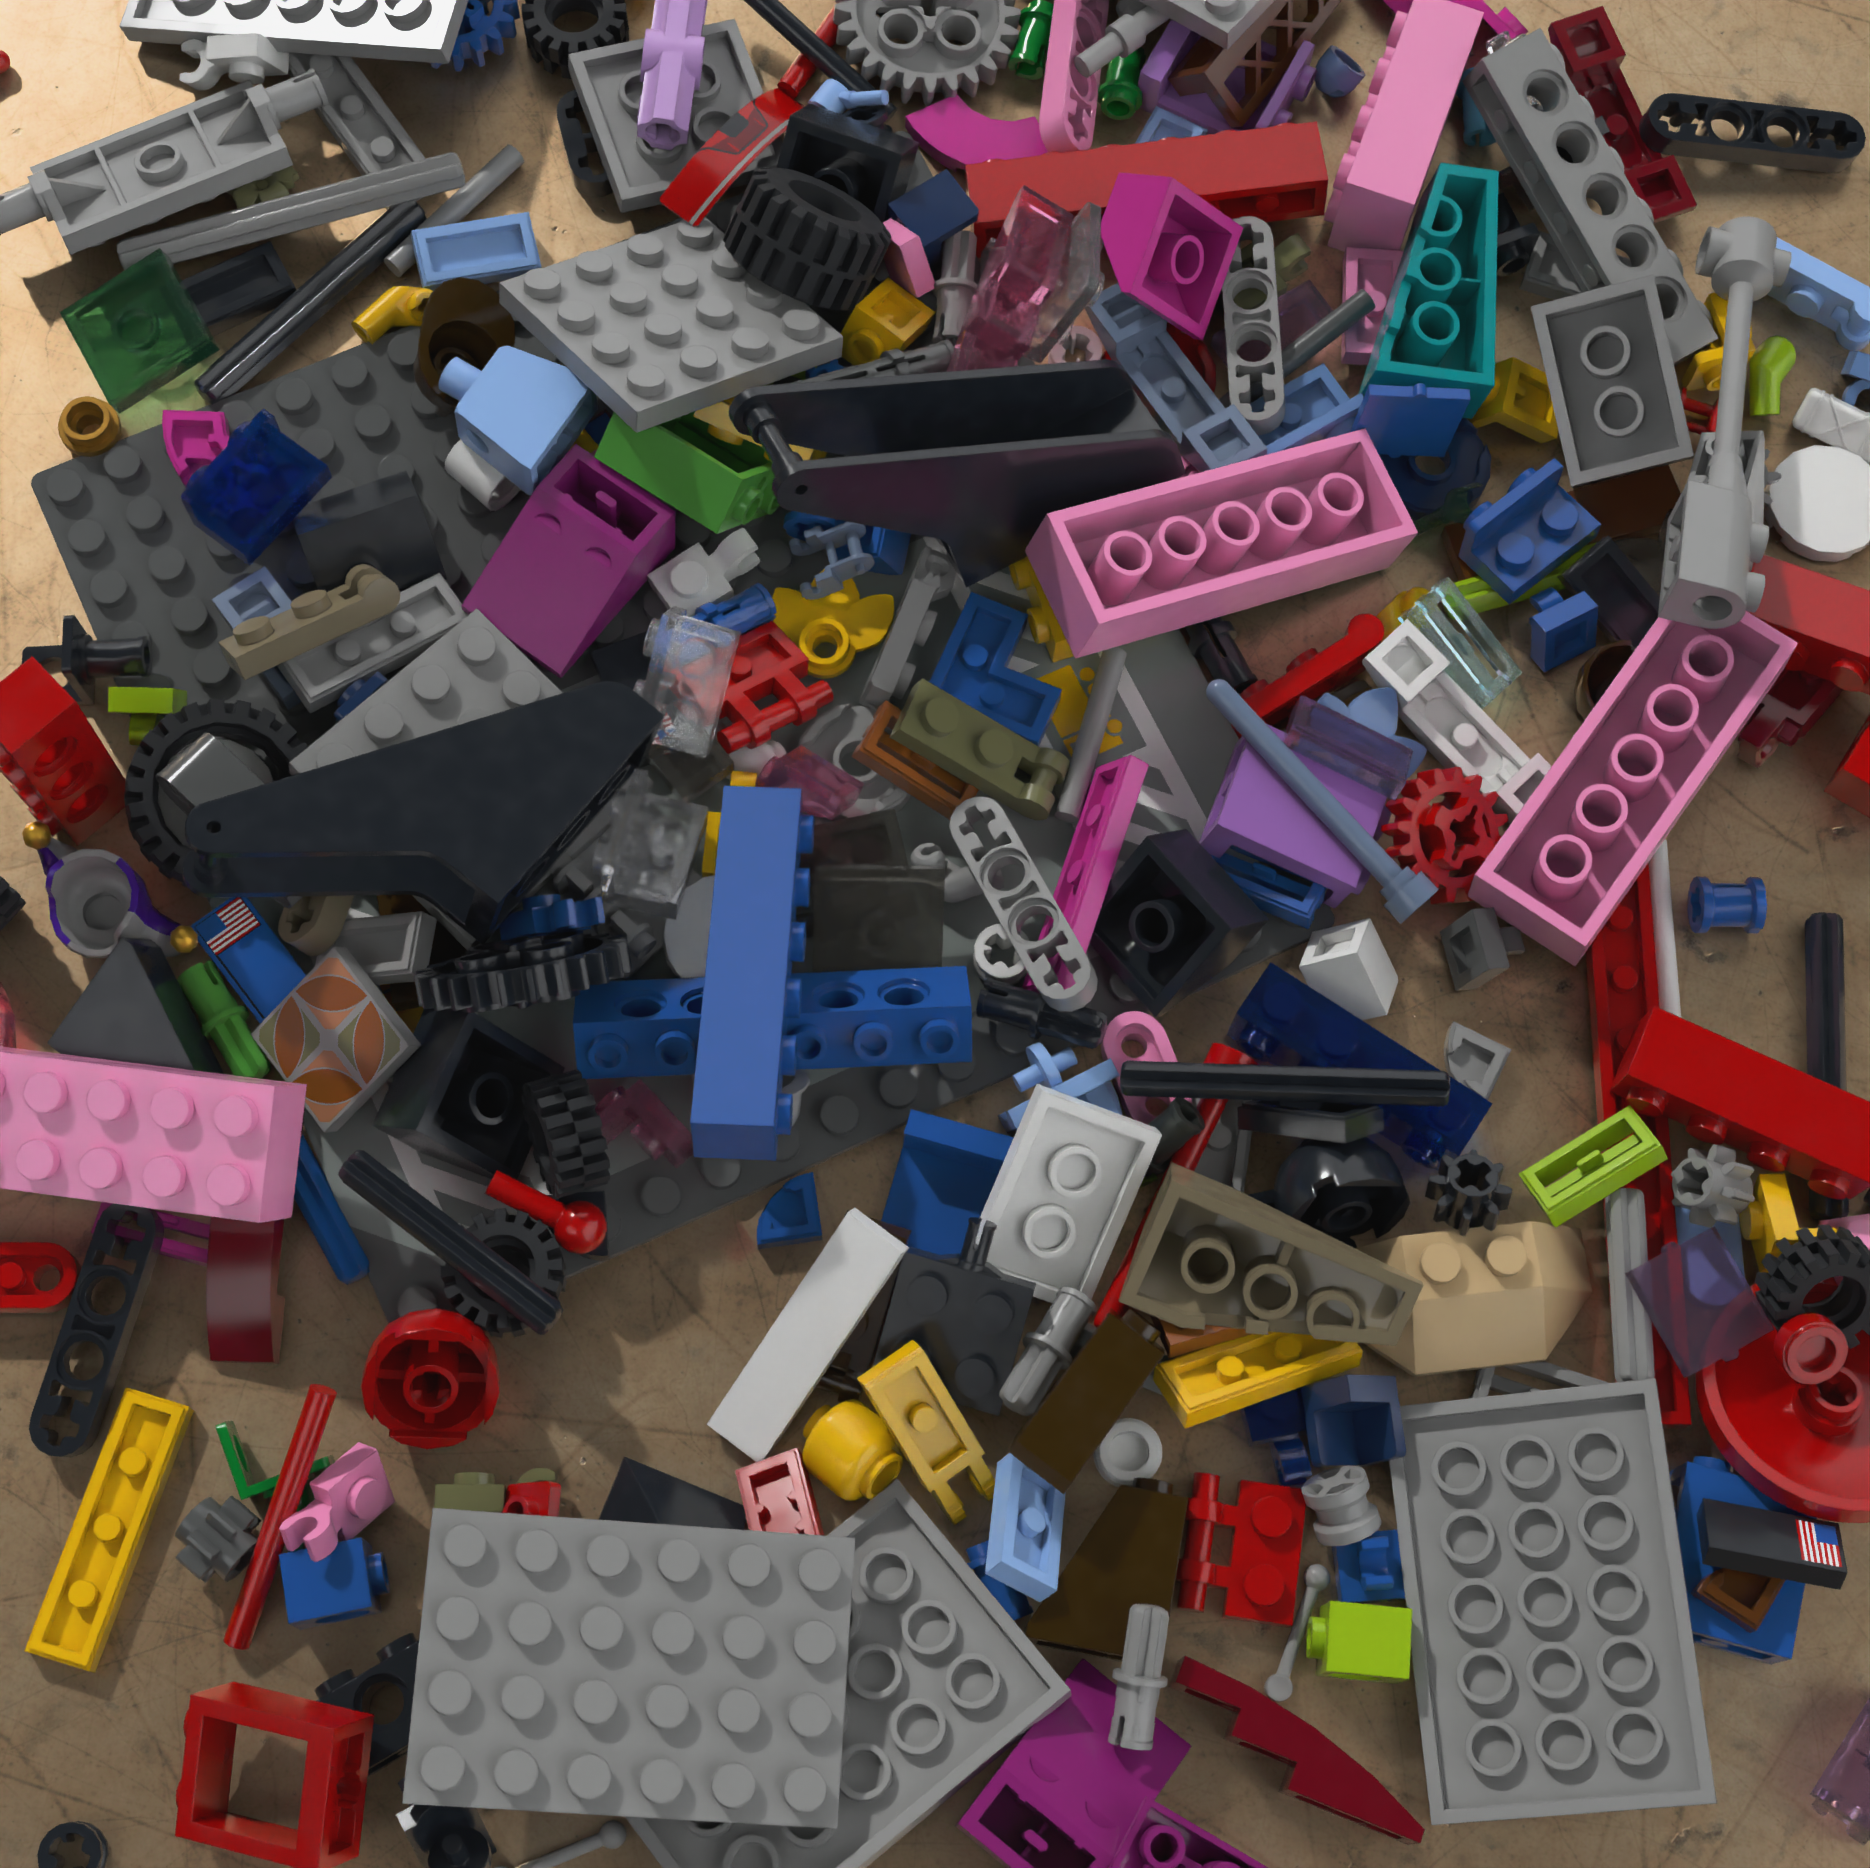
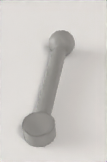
[1264,1564,1330,1702]
[494,1820,627,1868]

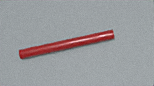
[223,1384,337,1650]

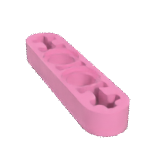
[1039,0,1109,153]

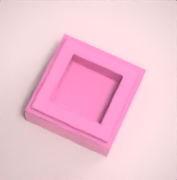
[883,218,935,298]

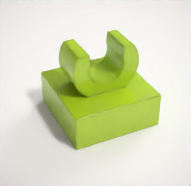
[108,686,187,746]

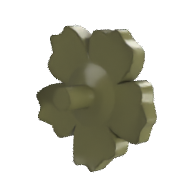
[228,166,300,209]

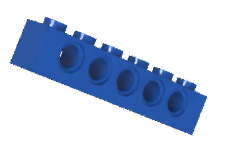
[573,966,972,1079]

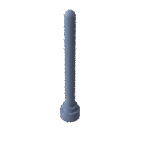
[1206,679,1439,924]

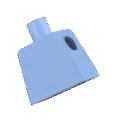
[438,345,598,496]

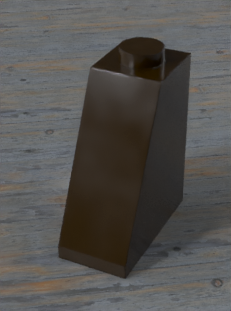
[1008,1308,1165,1494]
[1023,1477,1189,1662]

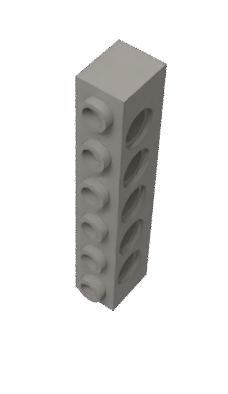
[1462,28,1718,367]

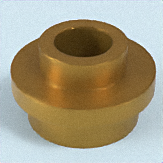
[58,396,121,457]

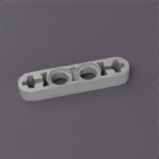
[1222,216,1286,435]
[949,796,1098,1012]

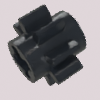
[1425,1150,1512,1236]

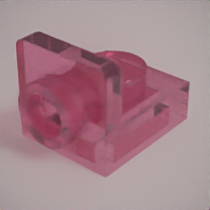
[755,745,864,820]
[595,1079,694,1169]

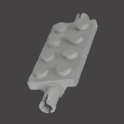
[0,68,329,255]

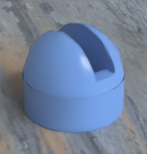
[1314,45,1365,98]

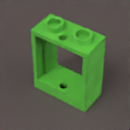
[594,411,780,534]

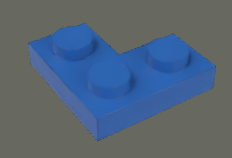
[929,592,1062,747]

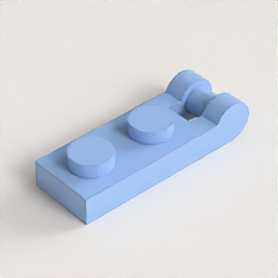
[1767,237,1870,351]

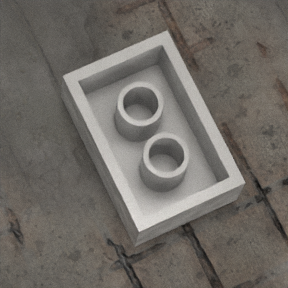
[1531,274,1694,488]

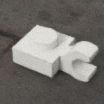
[179,32,289,90]
[647,528,760,624]

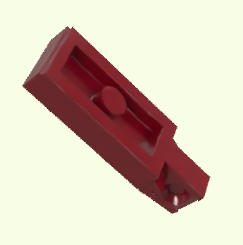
[1737,668,1843,769]

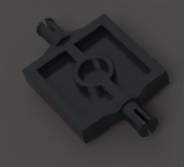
[873,1217,1036,1416]

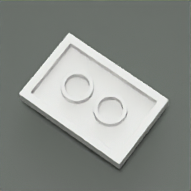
[976,1084,1162,1303]

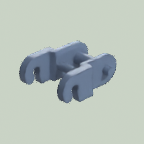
[789,521,875,600]

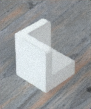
[1299,918,1398,1027]

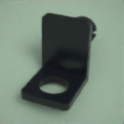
[22,615,152,705]

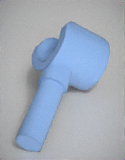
[807,79,889,115]

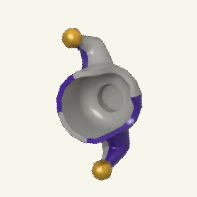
[22,821,198,958]

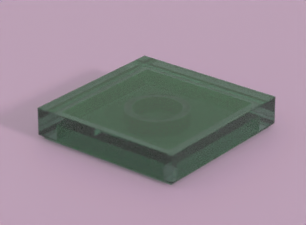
[60,248,220,414]

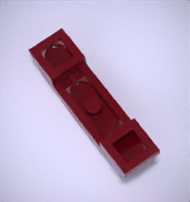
[1548,6,1697,224]
[206,1106,305,1364]

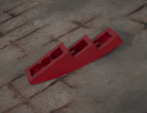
[1168,1656,1425,1845]

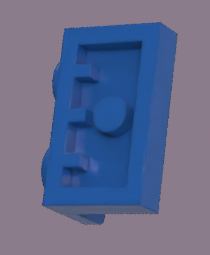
[1459,458,1601,605]

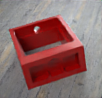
[175,1681,374,1868]

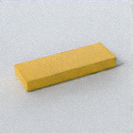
[1153,1331,1363,1429]

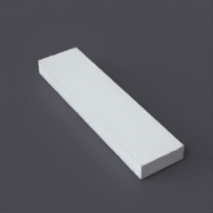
[707,1208,909,1462]

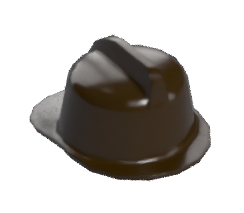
[413,277,515,417]

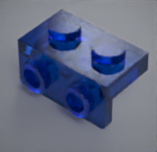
[181,409,332,566]

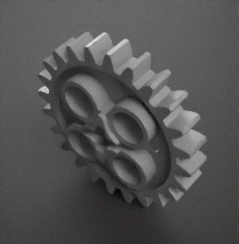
[833,0,1021,107]

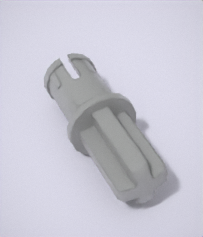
[932,230,980,351]
[999,1286,1097,1416]
[1108,1604,1169,1750]

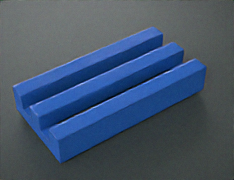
[1210,845,1327,929]

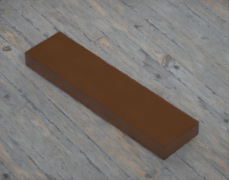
[1440,465,1681,581]

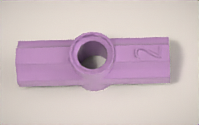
[637,0,708,150]

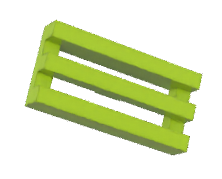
[1519,1105,1668,1228]

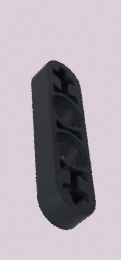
[1639,93,1866,173]
[29,1203,164,1458]

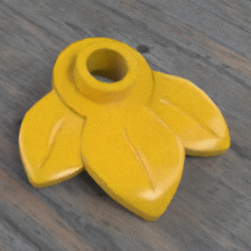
[772,568,895,679]

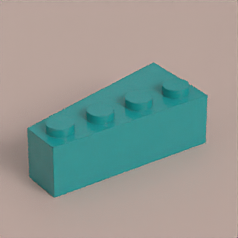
[1358,163,1499,419]

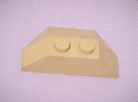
[1356,1221,1593,1377]

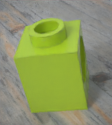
[1306,1600,1412,1684]

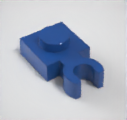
[499,894,605,941]

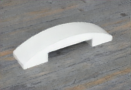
[1362,619,1552,824]

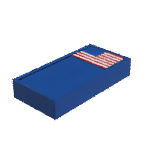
[191,897,306,1024]

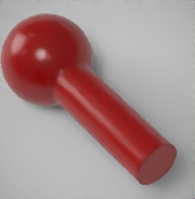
[484,1170,607,1254]

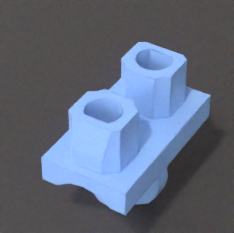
[998,1042,1122,1133]

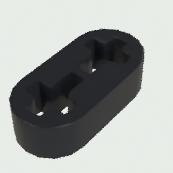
[557,89,613,197]

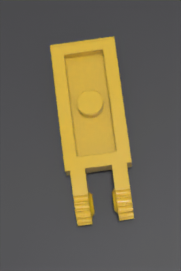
[857,1340,995,1525]

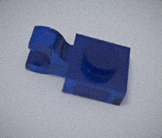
[1240,1386,1312,1487]

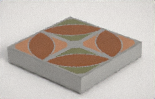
[250,947,421,1133]

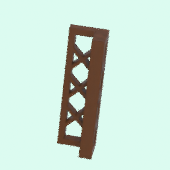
[1168,0,1341,128]

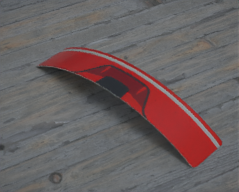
[660,88,805,227]

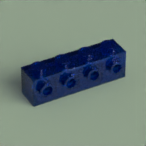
[1227,962,1493,1171]

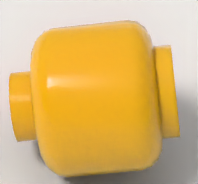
[802,1399,903,1501]

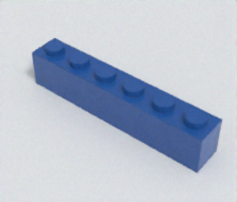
[690,786,814,1161]

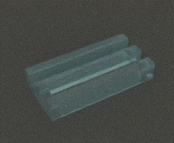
[1397,577,1523,709]

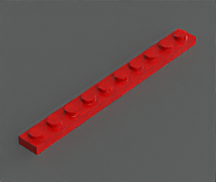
[1586,863,1692,1429]

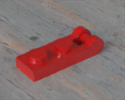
[1231,613,1384,739]

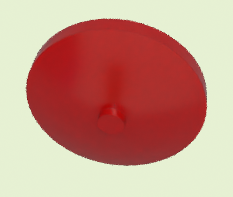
[1696,1277,1870,1523]

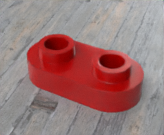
[0,1242,82,1313]

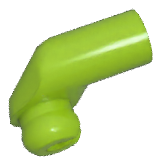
[1749,335,1796,416]

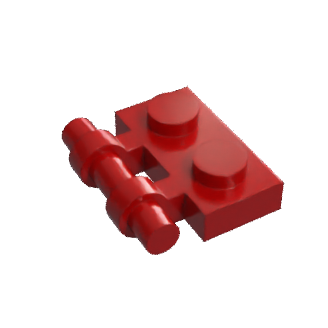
[670,621,834,754]
[1175,1472,1306,1628]

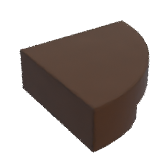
[1690,1568,1785,1633]

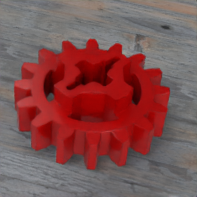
[1381,767,1509,905]

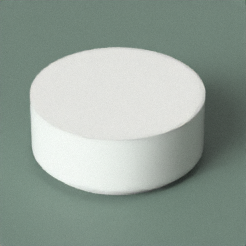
[1094,1418,1162,1487]

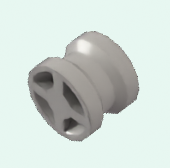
[1301,1465,1382,1547]

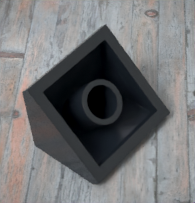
[289,471,447,592]

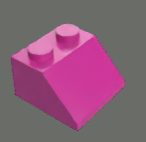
[1098,172,1243,340]

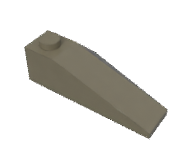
[1119,1162,1423,1346]

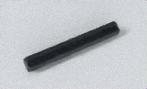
[338,1150,563,1335]

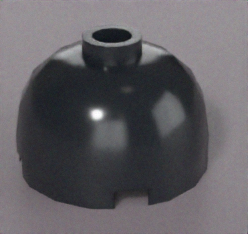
[1273,1137,1410,1248]

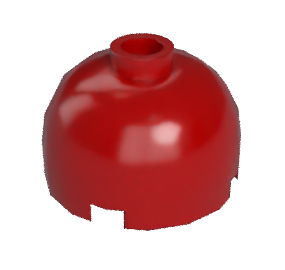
[361,1308,500,1449]

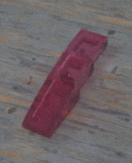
[947,185,1074,372]

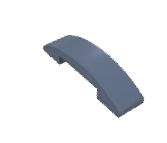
[1084,283,1267,472]

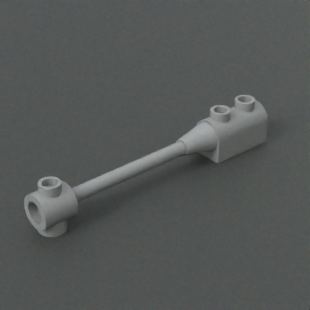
[1658,216,1791,629]

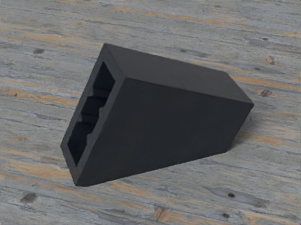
[47,937,224,1074]

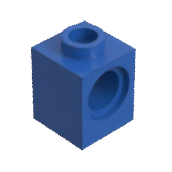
[279,1537,390,1630]

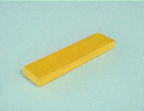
[24,1387,194,1673]

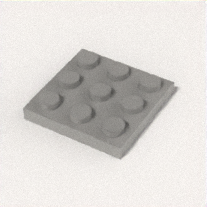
[568,19,783,213]

